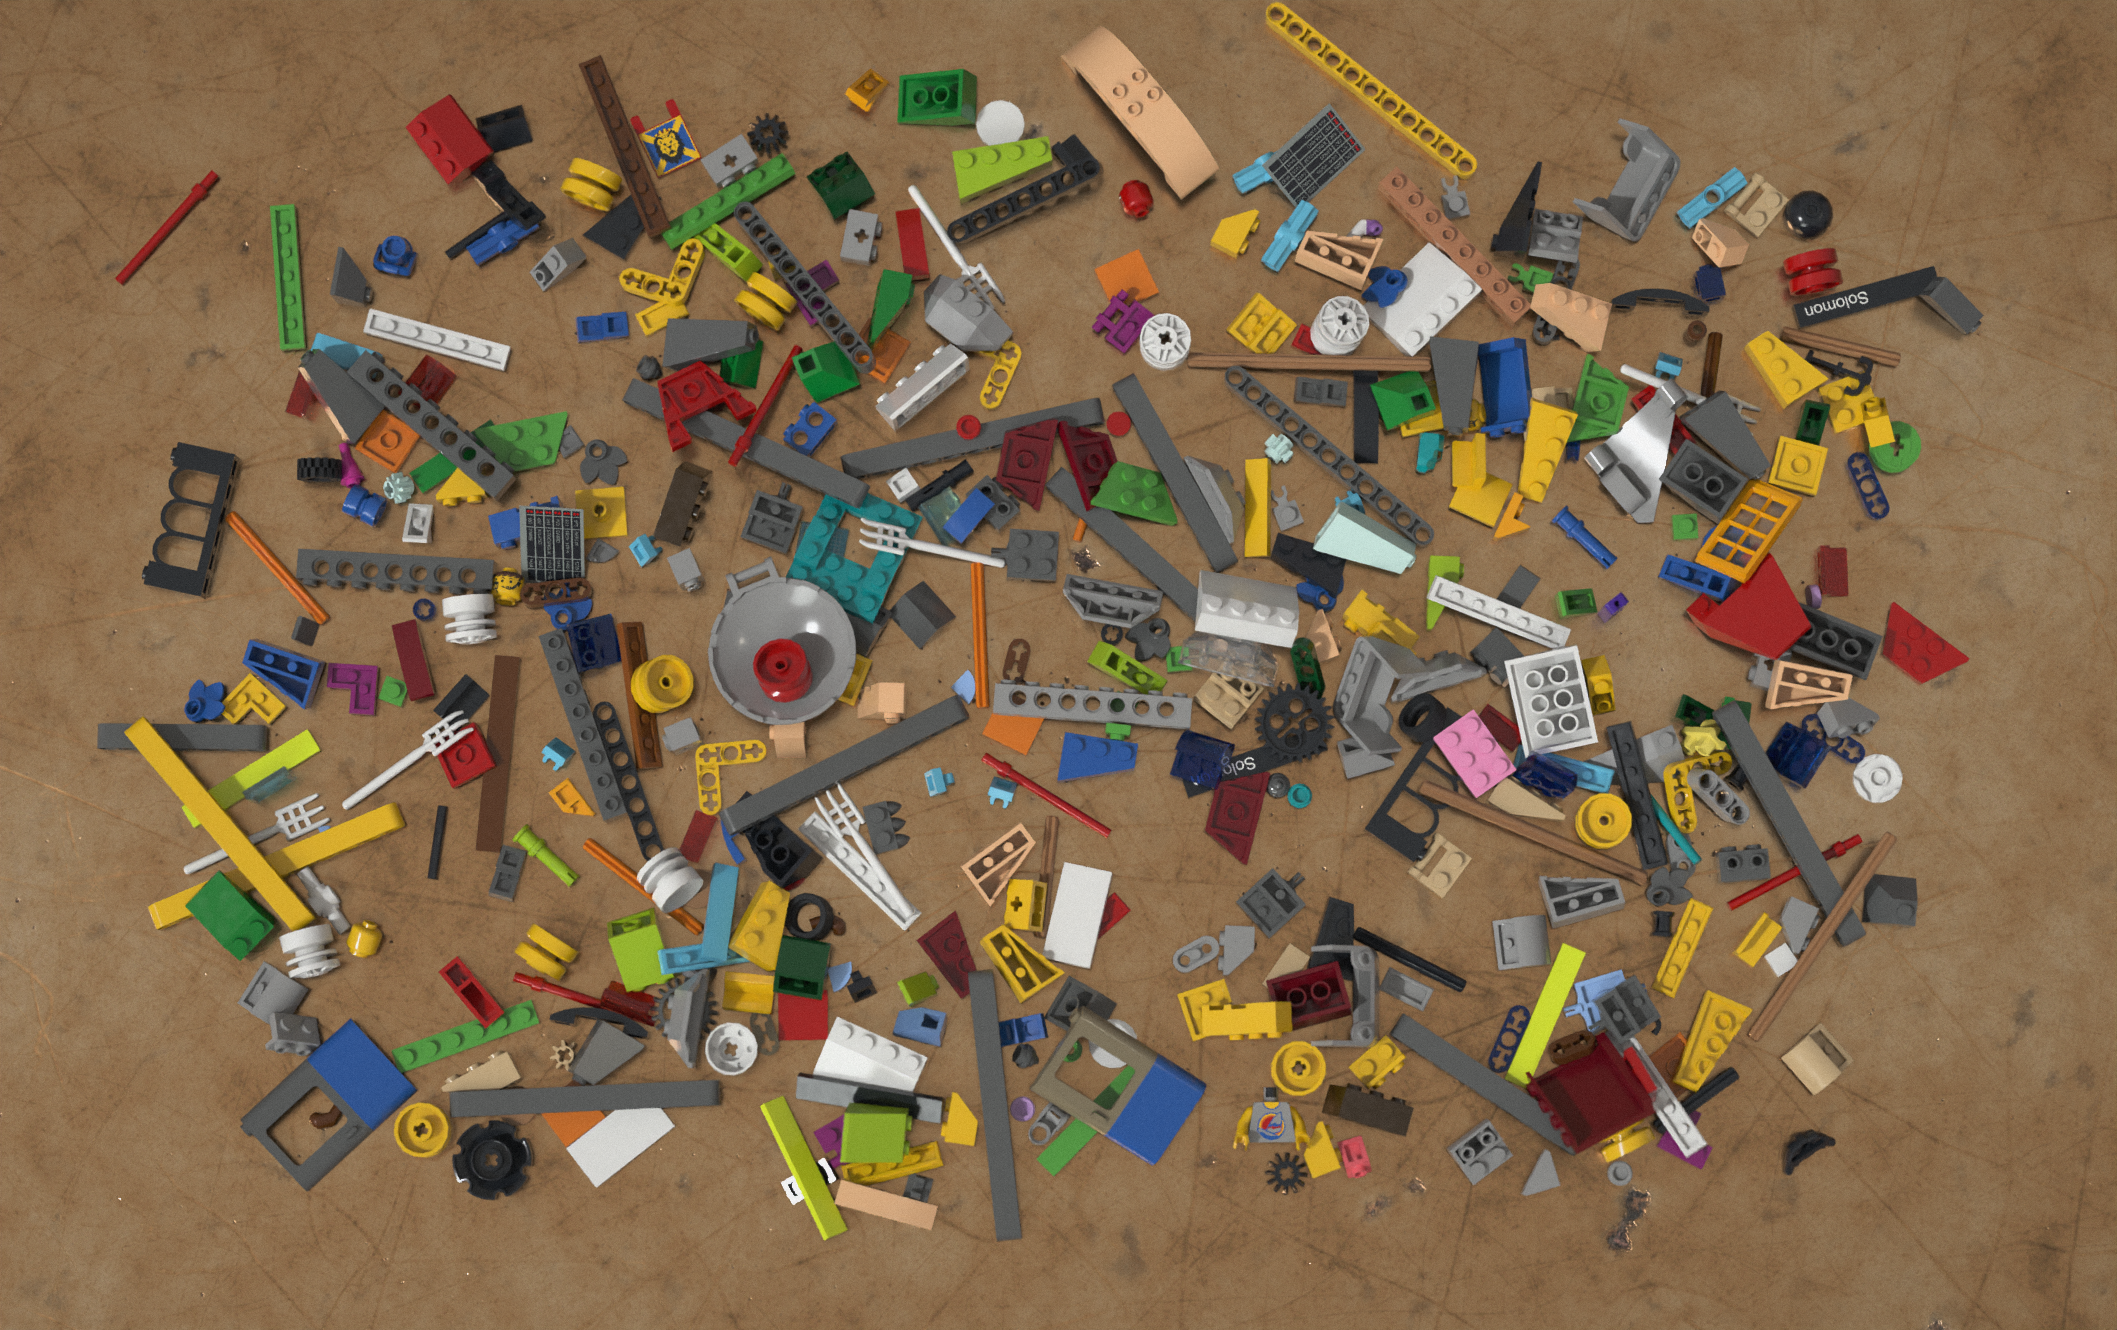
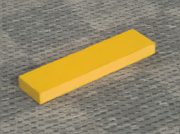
[1245,458,1271,558]
[1651,898,1713,998]
[841,1141,944,1186]

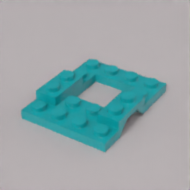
[786,493,923,624]

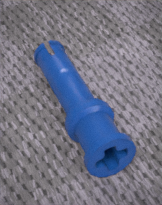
[1552,505,1618,569]

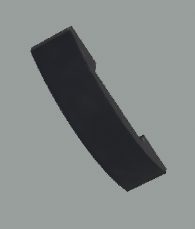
[471,160,546,231]
[1610,288,1710,316]
[1353,370,1379,464]
[549,1007,649,1040]

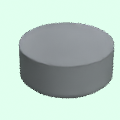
[1607,1161,1633,1186]

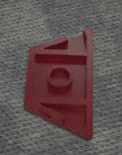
[996,418,1058,511]
[1057,421,1118,512]
[1204,772,1270,865]

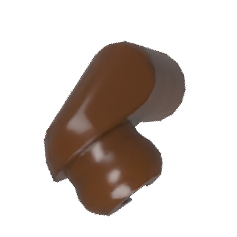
[809,914,846,936]
[309,1104,343,1129]

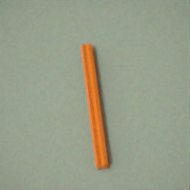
[225,511,329,625]
[971,562,989,708]
[583,838,704,935]

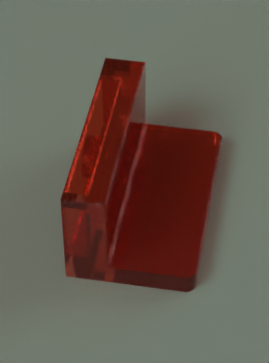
[398,355,456,409]
[285,371,317,421]
[1817,545,1848,597]
[679,810,719,865]
[600,981,656,1024]

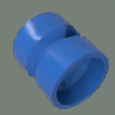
[342,484,388,527]

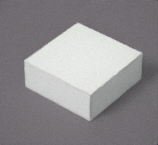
[886,468,920,503]
[1764,943,1797,977]

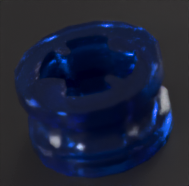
[1565,440,1580,461]
[413,599,436,622]

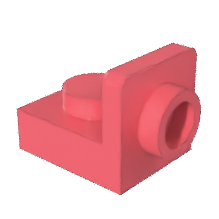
[1337,1135,1372,1178]

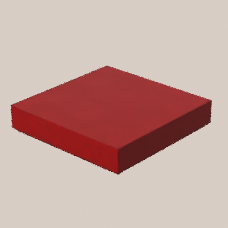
[435,722,497,789]
[778,990,828,1041]
[1623,1046,1657,1103]

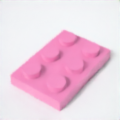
[1433,709,1517,799]

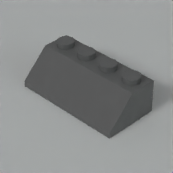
[1789,602,1883,680]

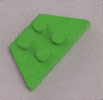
[1567,354,1629,442]
[474,411,568,472]
[1091,461,1178,526]

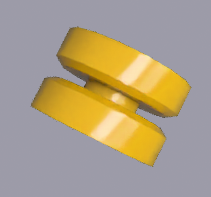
[560,158,622,211]
[734,272,798,331]
[631,655,693,713]
[1575,793,1632,849]
[514,923,579,981]
[1271,1041,1326,1096]
[394,1103,453,1158]
[1599,1118,1655,1162]

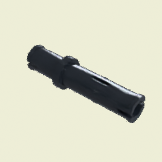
[905,459,974,512]

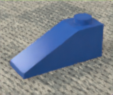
[1659,554,1742,603]

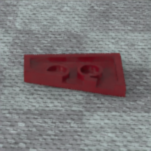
[916,910,977,999]

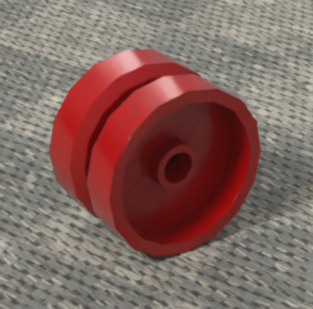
[1783,248,1843,296]
[753,639,813,703]

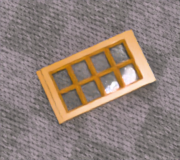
[1695,478,1803,583]

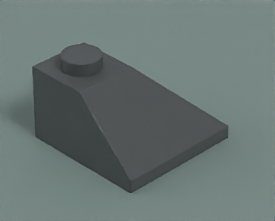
[330,247,373,308]
[1861,874,1918,928]
[1044,976,1117,1031]

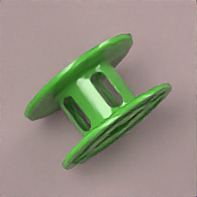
[1869,421,1921,473]

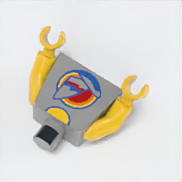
[1233,1087,1311,1151]

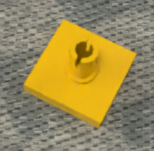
[575,487,628,540]

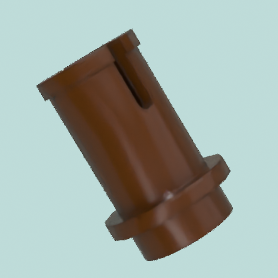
[1687,321,1707,342]

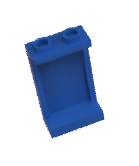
[1478,337,1532,438]

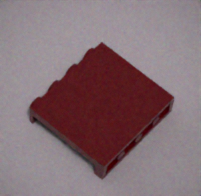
[1526,1032,1655,1155]

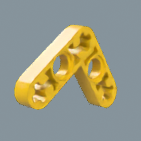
[619,238,705,306]
[974,340,1022,410]
[695,740,767,816]
[1663,750,1732,834]

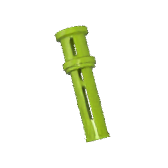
[512,824,580,887]

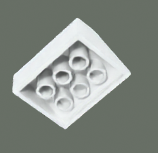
[1363,242,1482,357]
[876,343,970,432]
[1195,570,1299,648]
[1504,644,1598,758]
[812,1017,929,1092]

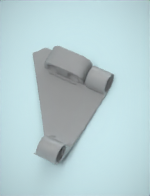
[1584,378,1688,523]

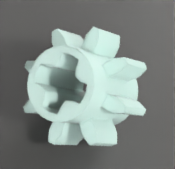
[1264,433,1294,464]
[383,472,414,504]

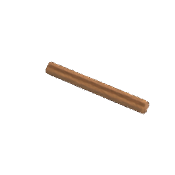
[1781,327,1901,367]
[1034,816,1059,938]

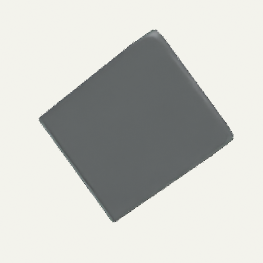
[291,616,319,646]

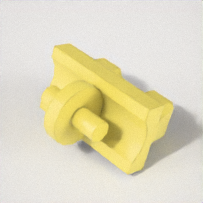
[1680,719,1727,756]

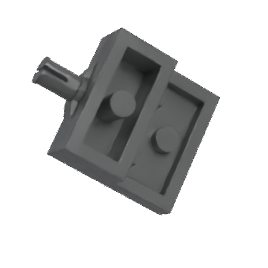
[740,482,804,555]
[991,528,1059,582]
[1236,868,1306,938]
[1588,974,1661,1044]

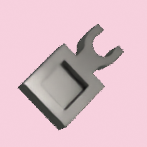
[1441,175,1470,220]
[1271,485,1304,532]

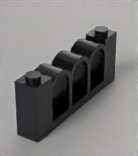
[142,442,239,599]
[1363,707,1497,864]

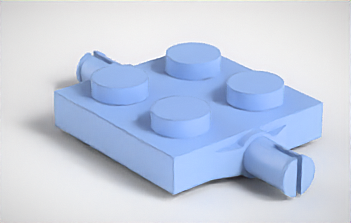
[1563,969,1647,1031]

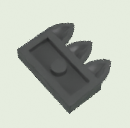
[862,801,910,855]

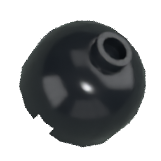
[1784,190,1833,240]

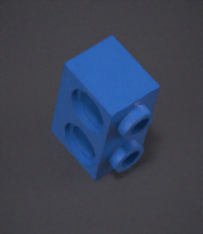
[783,401,838,457]

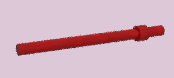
[115,170,219,285]
[728,345,803,467]
[981,752,1112,838]
[1727,834,1863,911]
[513,972,656,1027]

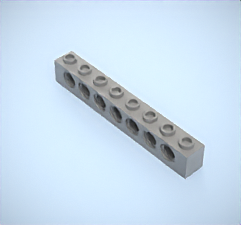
[993,680,1192,730]

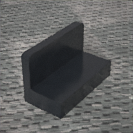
[476,105,532,152]
[1051,134,1104,189]
[433,674,490,731]

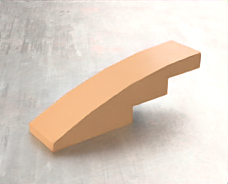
[835,1180,938,1230]

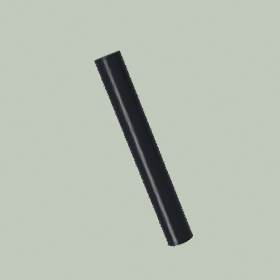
[445,212,509,259]
[427,805,448,880]

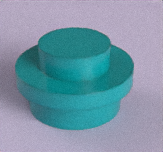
[1287,783,1312,808]

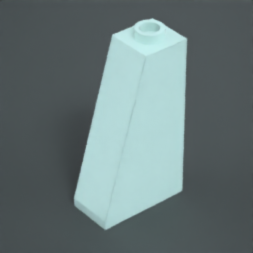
[1313,501,1417,574]

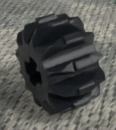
[747,113,789,155]
[1265,1152,1308,1195]

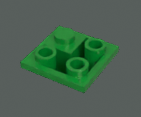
[792,342,861,403]
[1370,371,1436,431]

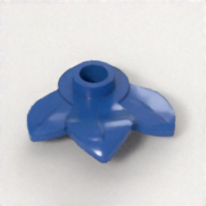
[1362,266,1408,308]
[1296,575,1344,612]
[543,585,592,631]
[184,679,225,722]

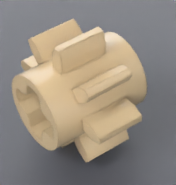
[550,1040,579,1071]

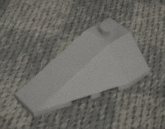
[1583,725,1685,785]

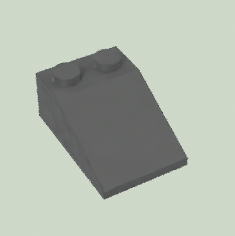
[1659,439,1748,524]

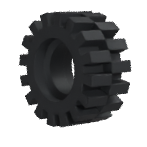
[297,457,342,482]

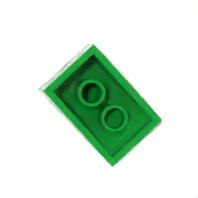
[897,69,977,126]
[867,269,915,351]
[185,870,274,961]

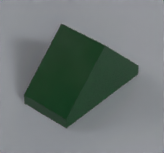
[1795,399,1830,446]
[1671,694,1715,727]

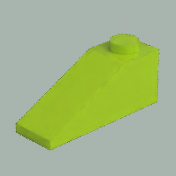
[693,223,763,282]
[1426,555,1464,632]
[1087,641,1167,695]
[897,971,939,1008]

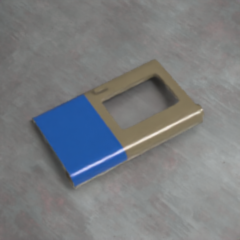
[1029,1006,1206,1166]

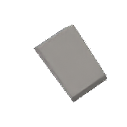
[1520,1149,1560,1196]

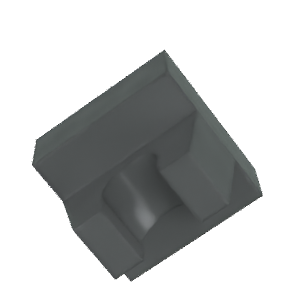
[903,1174,934,1203]

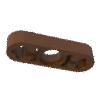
[520,578,592,608]

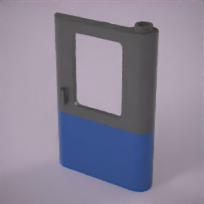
[240,1018,418,1191]

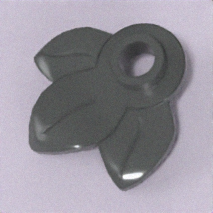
[580,439,627,485]
[1125,618,1171,661]
[1646,866,1693,906]

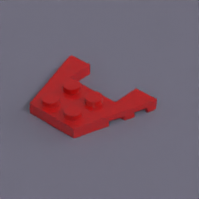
[657,361,756,453]

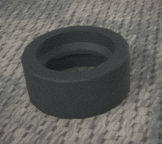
[1399,693,1447,742]
[785,893,834,941]

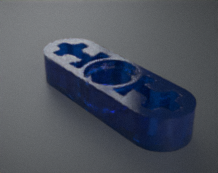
[1846,452,1890,521]
[1800,714,1865,765]
[1487,1005,1530,1073]

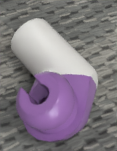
[1346,220,1383,238]

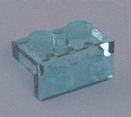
[918,487,961,546]

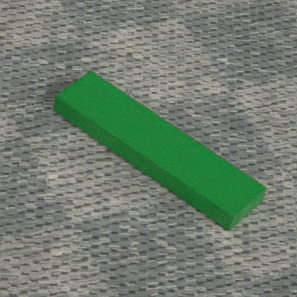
[409,419,494,494]

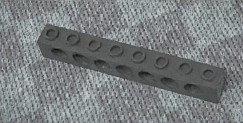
[347,350,516,501]
[296,549,497,594]
[539,628,628,823]

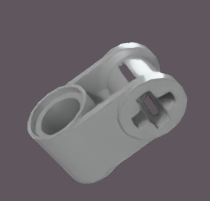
[1028,1102,1071,1146]

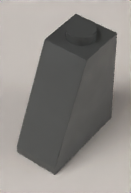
[1919,277,1984,334]
[568,1019,645,1086]

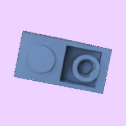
[892,1007,947,1047]

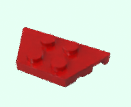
[1881,601,1970,685]

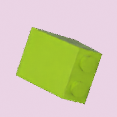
[607,907,674,992]
[840,1103,912,1163]

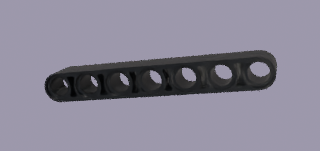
[947,156,1103,244]
[593,701,665,861]

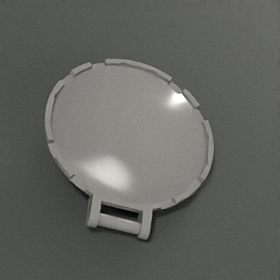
[708,556,856,725]

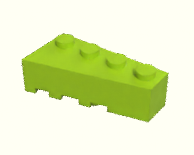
[952,136,1053,204]

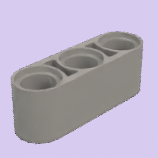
[1687,767,1750,825]

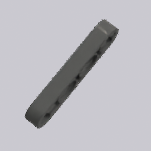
[1533,259,1580,345]

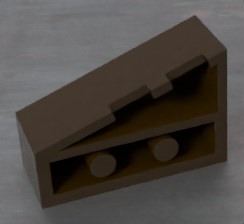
[653,461,713,547]
[1322,1083,1414,1136]

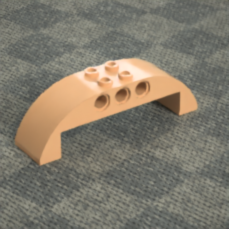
[1061,26,1220,199]

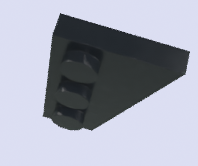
[583,195,662,261]
[1270,533,1347,599]
[1307,897,1354,982]

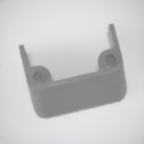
[1573,118,1680,241]
[1333,636,1430,755]
[1311,945,1379,1048]

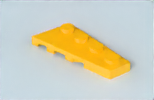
[1518,397,1578,503]
[1673,990,1753,1092]

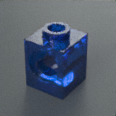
[1693,264,1726,303]

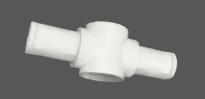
[296,866,351,935]

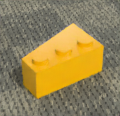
[1744,331,1828,409]
[728,881,790,972]

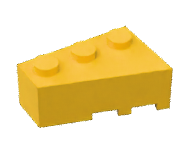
[1342,590,1420,649]
[979,925,1065,1003]
[1202,1002,1292,1041]

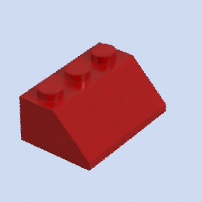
[405,94,494,185]

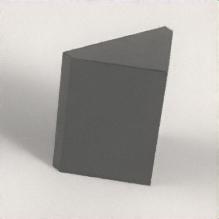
[889,581,956,649]

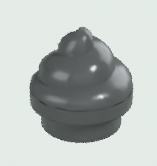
[636,355,662,380]
[1266,773,1290,798]
[1012,1044,1039,1068]

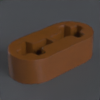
[1002,638,1031,685]
[1549,1030,1596,1065]

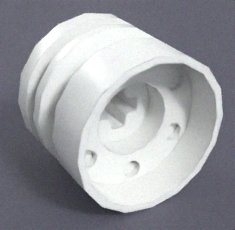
[1310,296,1369,355]
[1139,313,1191,371]
[442,594,497,645]
[637,847,703,913]
[279,924,341,979]
[705,1023,757,1076]

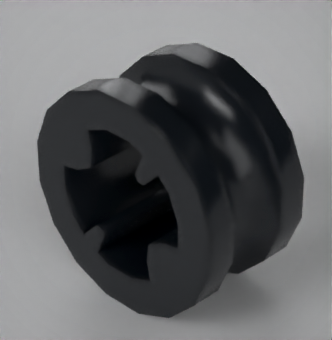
[1101,624,1123,646]

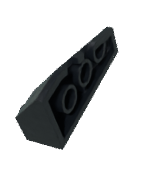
[1491,161,1542,261]
[736,791,823,889]

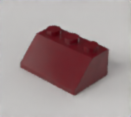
[1266,961,1352,1034]

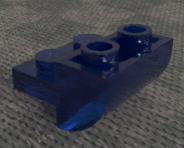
[566,614,621,672]
[1766,721,1831,789]
[1170,730,1235,790]
[1513,750,1578,799]

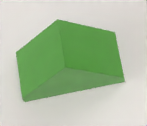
[1555,588,1597,620]

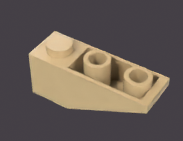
[1486,775,1566,822]
[441,1050,523,1092]

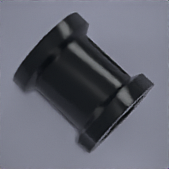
[1724,761,1748,792]
[1652,911,1675,937]

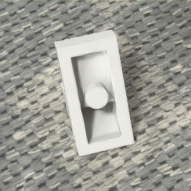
[402,504,434,543]

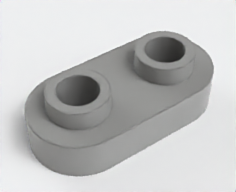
[1665,832,1696,878]
[1173,936,1219,973]

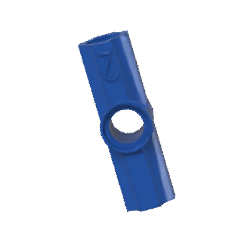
[466,220,540,266]

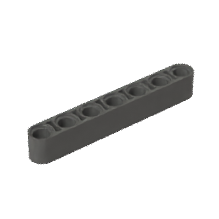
[97,723,267,751]

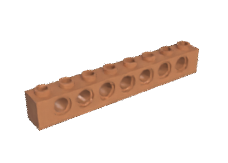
[1378,166,1531,328]

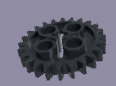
[1255,683,1335,763]

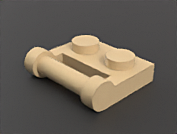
[1724,173,1789,238]
[1407,832,1472,899]

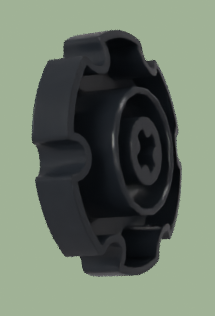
[452,1120,533,1200]

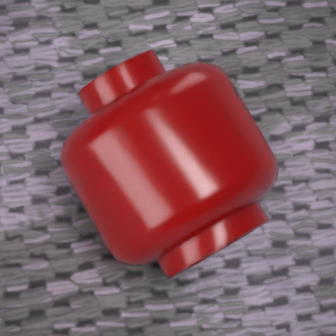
[1119,180,1154,218]

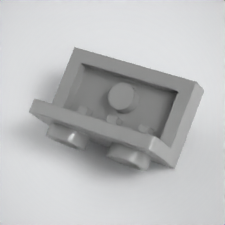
[265,1012,320,1056]

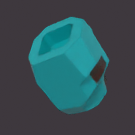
[1416,432,1445,473]

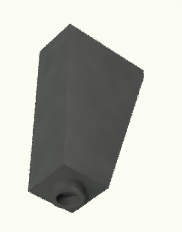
[662,318,759,371]
[1429,336,1479,436]
[298,349,385,444]
[1679,390,1771,480]

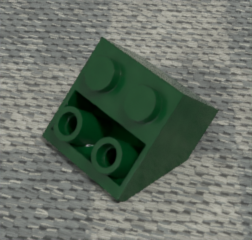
[806,151,875,219]
[773,935,831,1000]

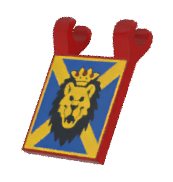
[630,99,702,179]

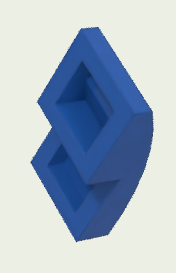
[575,312,629,343]
[943,488,995,543]
[721,820,747,866]
[999,1013,1048,1047]

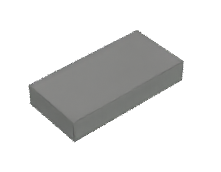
[1379,967,1434,1012]

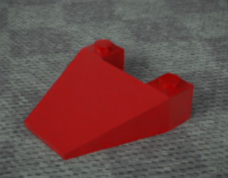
[1686,542,1812,660]

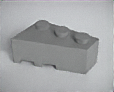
[1538,876,1625,929]

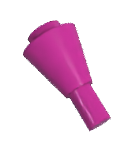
[339,443,365,488]

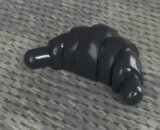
[1784,1129,1836,1175]

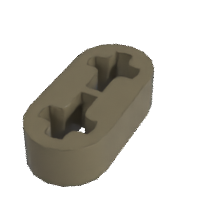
[750,1013,780,1056]

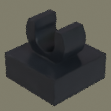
[847,970,877,1003]

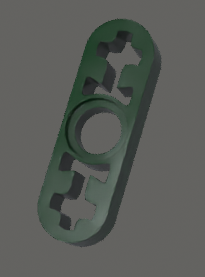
[1290,637,1326,699]

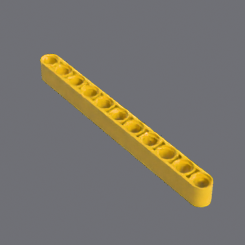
[1265,2,1477,180]
[124,716,316,932]
[148,802,405,930]

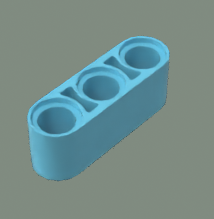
[311,333,383,379]

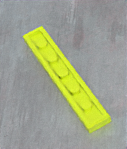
[181,729,321,828]
[1504,943,1586,1089]
[760,1096,847,1241]

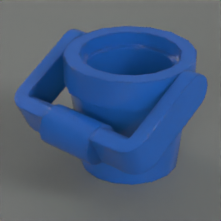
[373,236,417,276]

